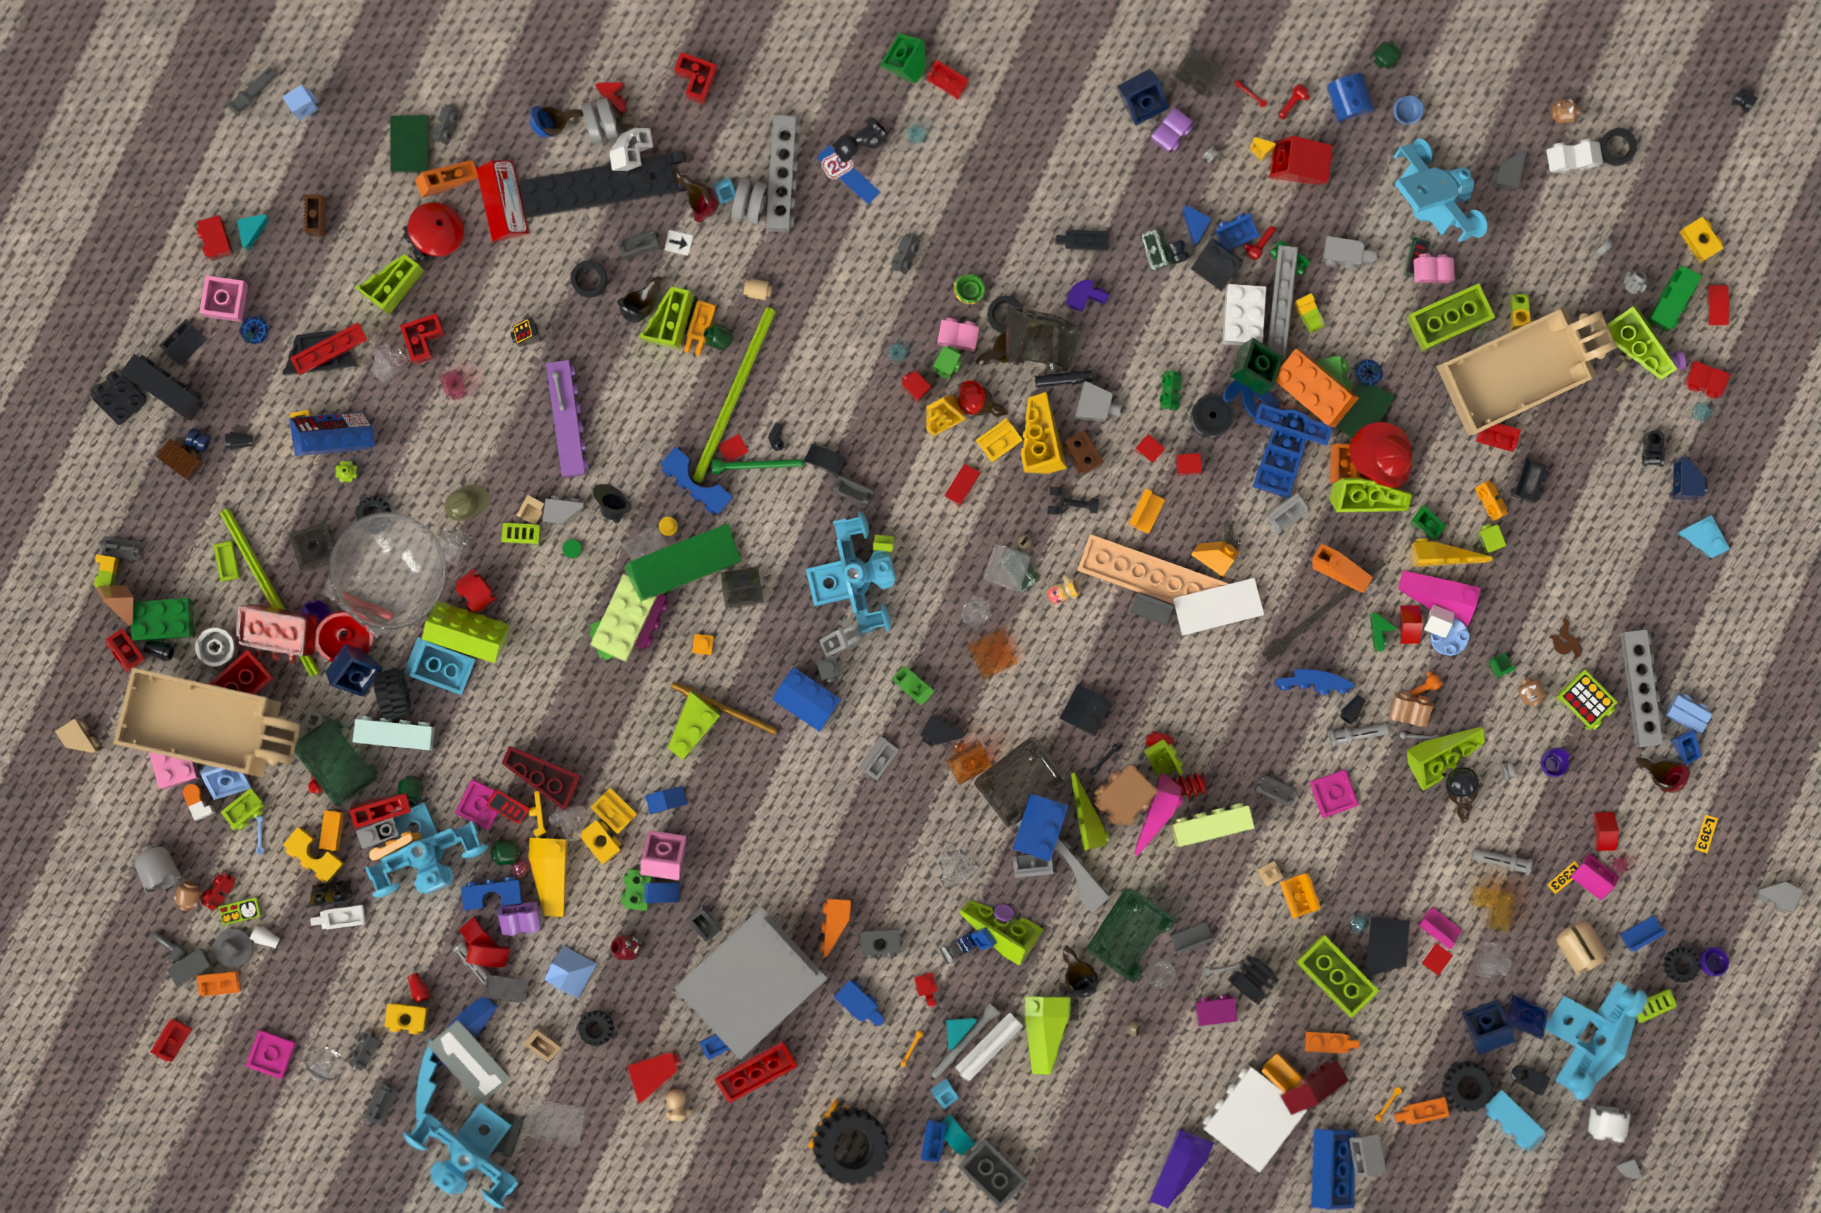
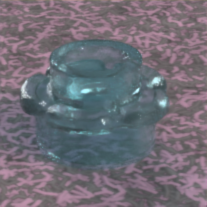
[907,125,925,144]
[887,343,906,362]
[1693,403,1712,422]
[1350,915,1367,933]

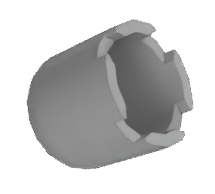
[135,845,182,894]

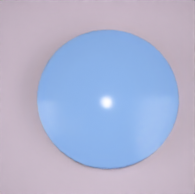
[1430,618,1469,656]

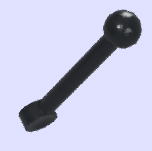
[685,296,698,335]
[1090,744,1120,775]

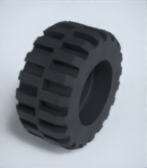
[812,1107,890,1185]

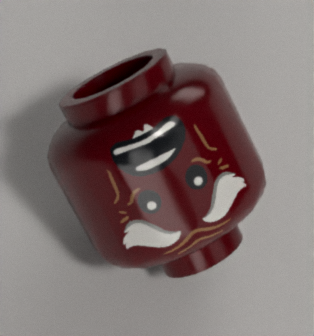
[611,935,640,961]

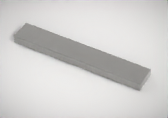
[1267,245,1298,362]

